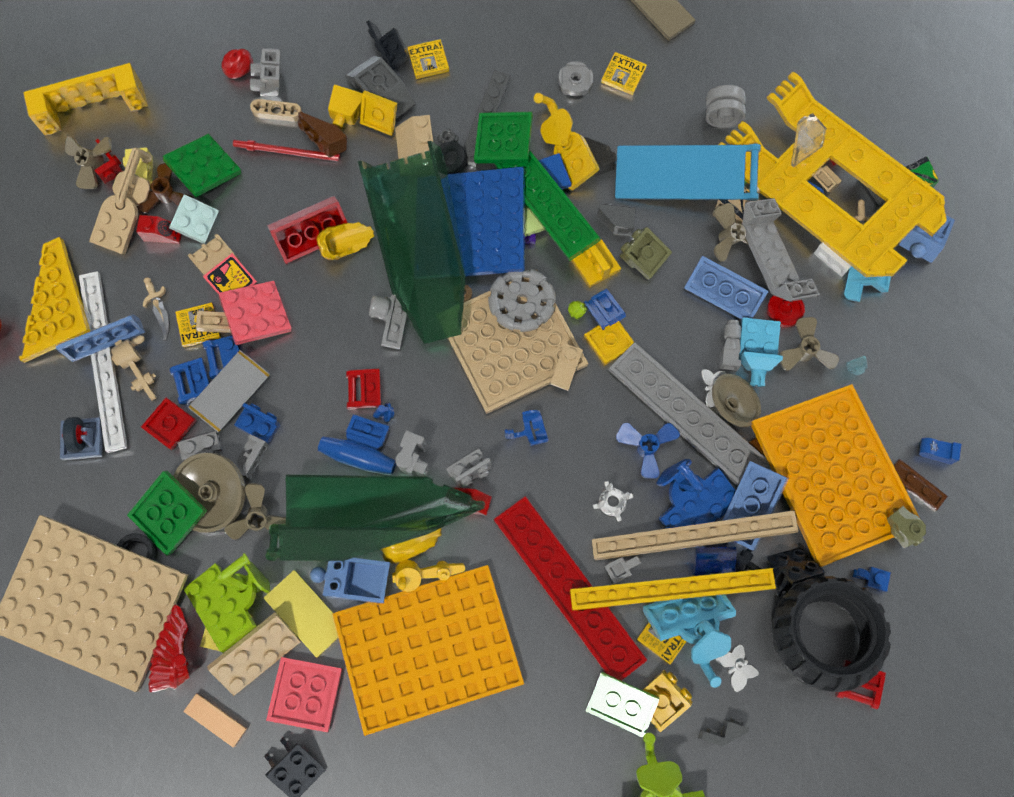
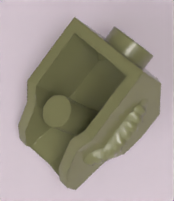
[887,506,926,548]

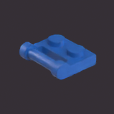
[202,336,240,379]
[170,358,210,405]

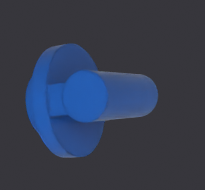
[373,403,394,422]

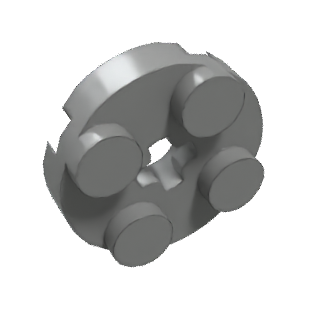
[558,61,593,96]

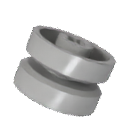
[706,85,746,128]

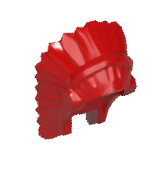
[148,605,190,693]

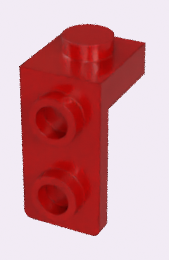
[95,139,123,184]

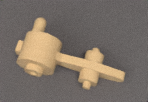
[110,335,157,401]

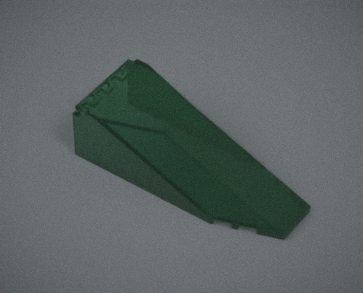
[358,141,466,344]

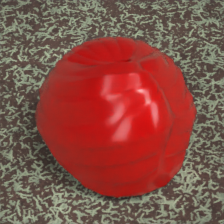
[221,48,254,79]

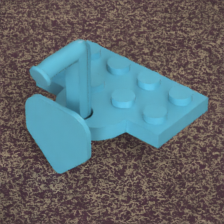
[643,595,736,688]

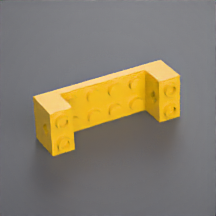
[23,63,148,135]

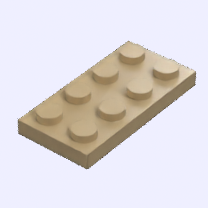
[207,612,301,696]

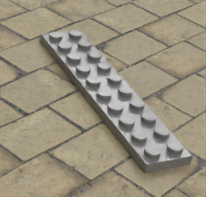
[609,342,772,486]

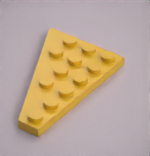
[19,237,90,363]

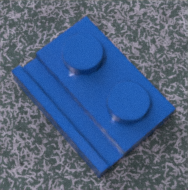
[584,288,626,330]

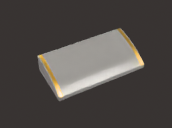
[188,350,270,432]

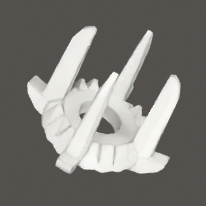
[593,481,633,522]

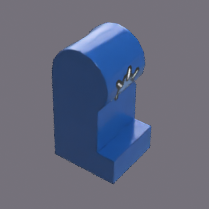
[919,438,962,465]

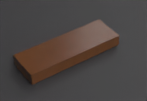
[893,459,948,512]

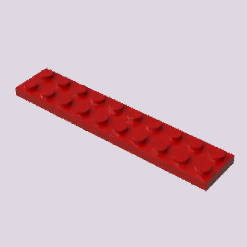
[493,496,647,680]

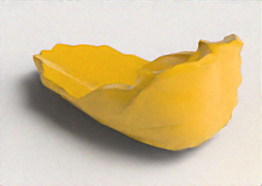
[317,222,374,260]
[379,520,442,564]

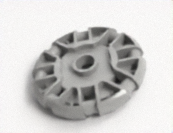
[488,269,556,332]

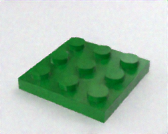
[474,112,533,164]
[163,134,241,197]
[127,471,207,556]

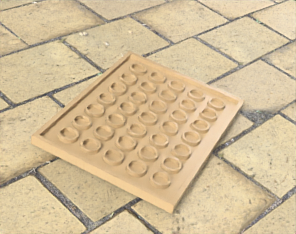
[0,515,188,692]

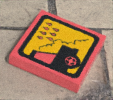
[203,253,257,295]

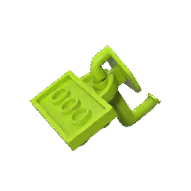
[184,553,270,653]
[636,733,705,797]

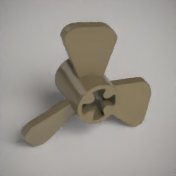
[65,137,112,189]
[713,203,749,262]
[779,317,839,371]
[224,483,290,540]

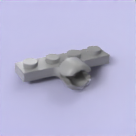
[369,274,414,349]

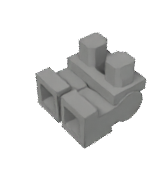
[250,48,280,96]
[395,431,430,479]

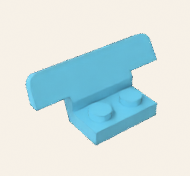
[844,266,891,302]

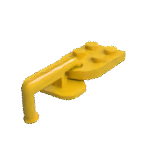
[534,93,600,191]

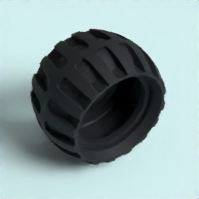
[772,576,891,692]

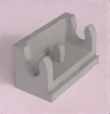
[235,434,269,480]

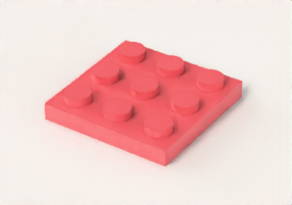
[219,281,291,345]
[266,657,342,732]

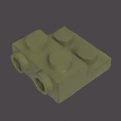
[619,227,672,280]

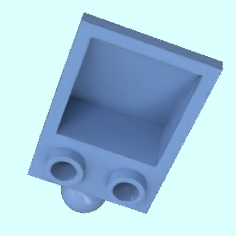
[899,215,955,263]
[310,555,390,604]

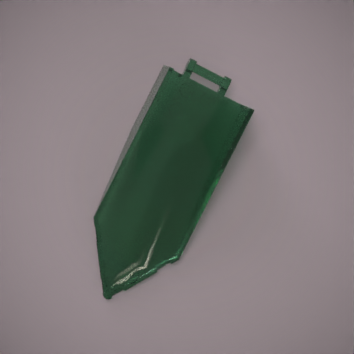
[265,474,485,561]

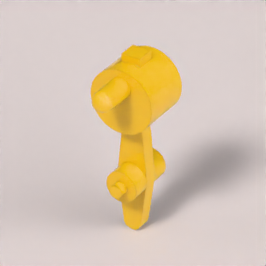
[392,560,465,592]

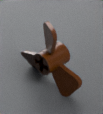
[137,163,194,214]

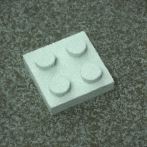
[169,194,219,244]

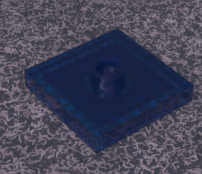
[693,547,737,576]

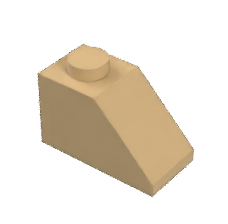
[550,343,583,391]

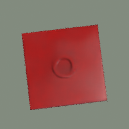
[141,397,197,451]

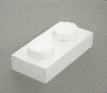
[814,242,851,277]

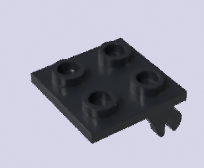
[767,547,826,597]
[264,737,326,797]

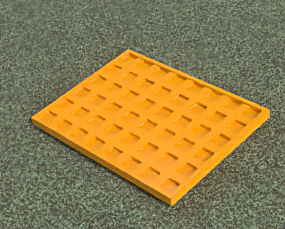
[332,565,524,736]

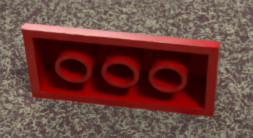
[267,196,348,264]

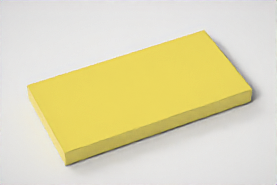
[264,570,338,658]

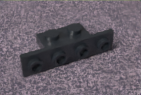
[366,20,410,81]

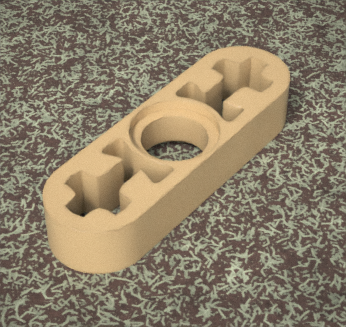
[250,99,302,122]

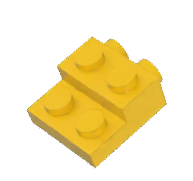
[642,670,693,732]

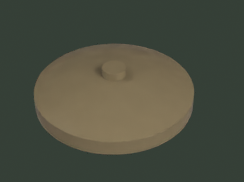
[173,453,245,533]

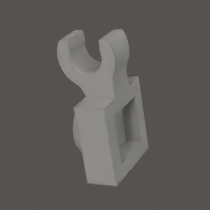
[604,556,641,584]

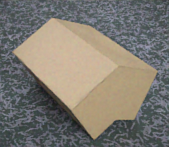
[813,165,842,192]

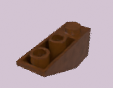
[297,112,347,158]

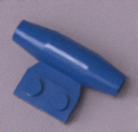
[318,414,396,476]

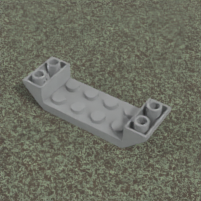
[742,198,820,302]

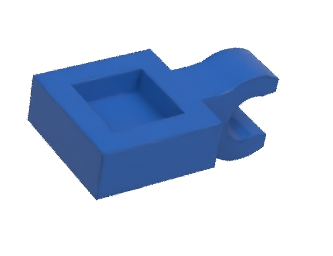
[852,567,891,593]

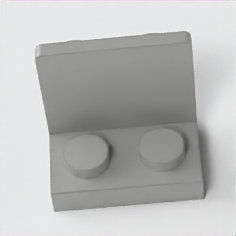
[446,448,491,488]

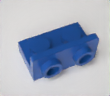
[234,403,280,444]

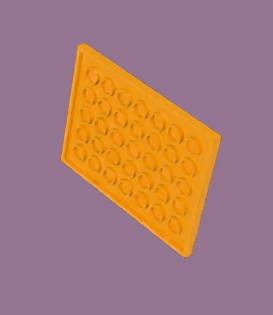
[751,384,920,567]

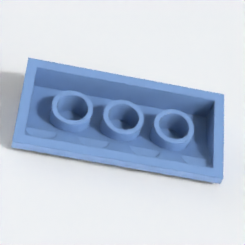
[684,256,768,319]
[56,314,145,362]
[722,461,789,551]

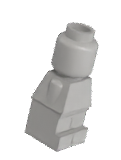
[719,320,741,372]

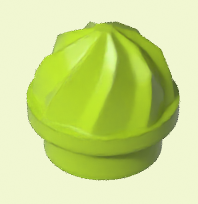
[568,301,587,320]

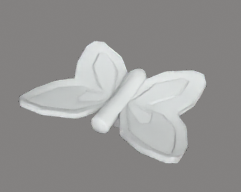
[701,369,726,408]
[716,645,759,692]

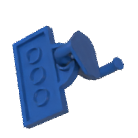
[656,459,736,549]

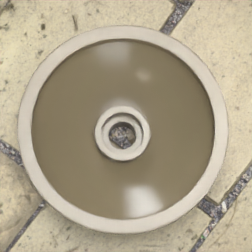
[712,374,761,427]

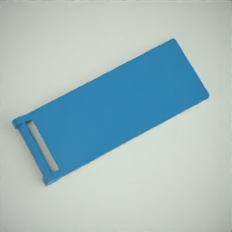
[615,144,761,201]

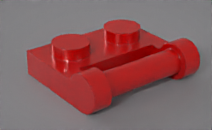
[346,369,381,410]
[835,660,886,710]

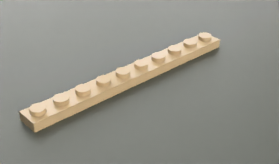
[592,511,798,561]

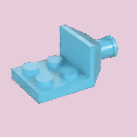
[738,318,783,387]

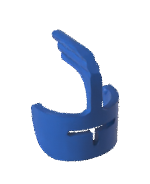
[504,410,549,446]

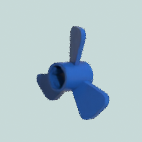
[616,423,680,479]

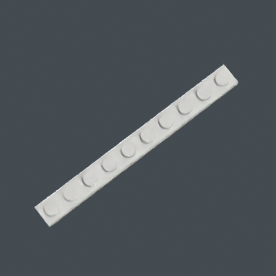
[79,271,127,453]

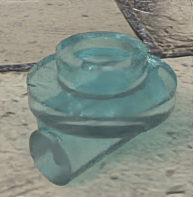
[846,356,868,375]

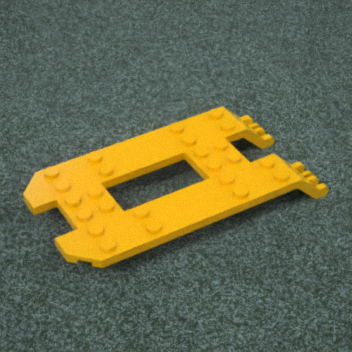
[718,72,947,277]

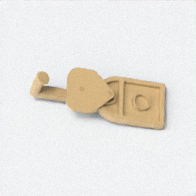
[89,147,152,255]

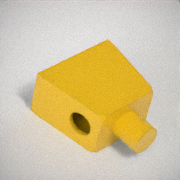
[328,84,362,130]

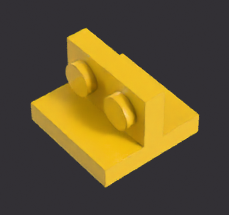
[571,239,621,288]

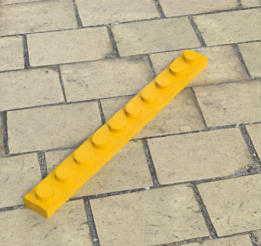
[570,568,776,611]

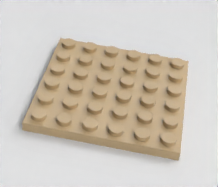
[437,269,588,414]

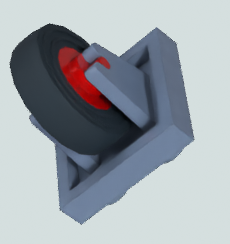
[60,417,102,460]

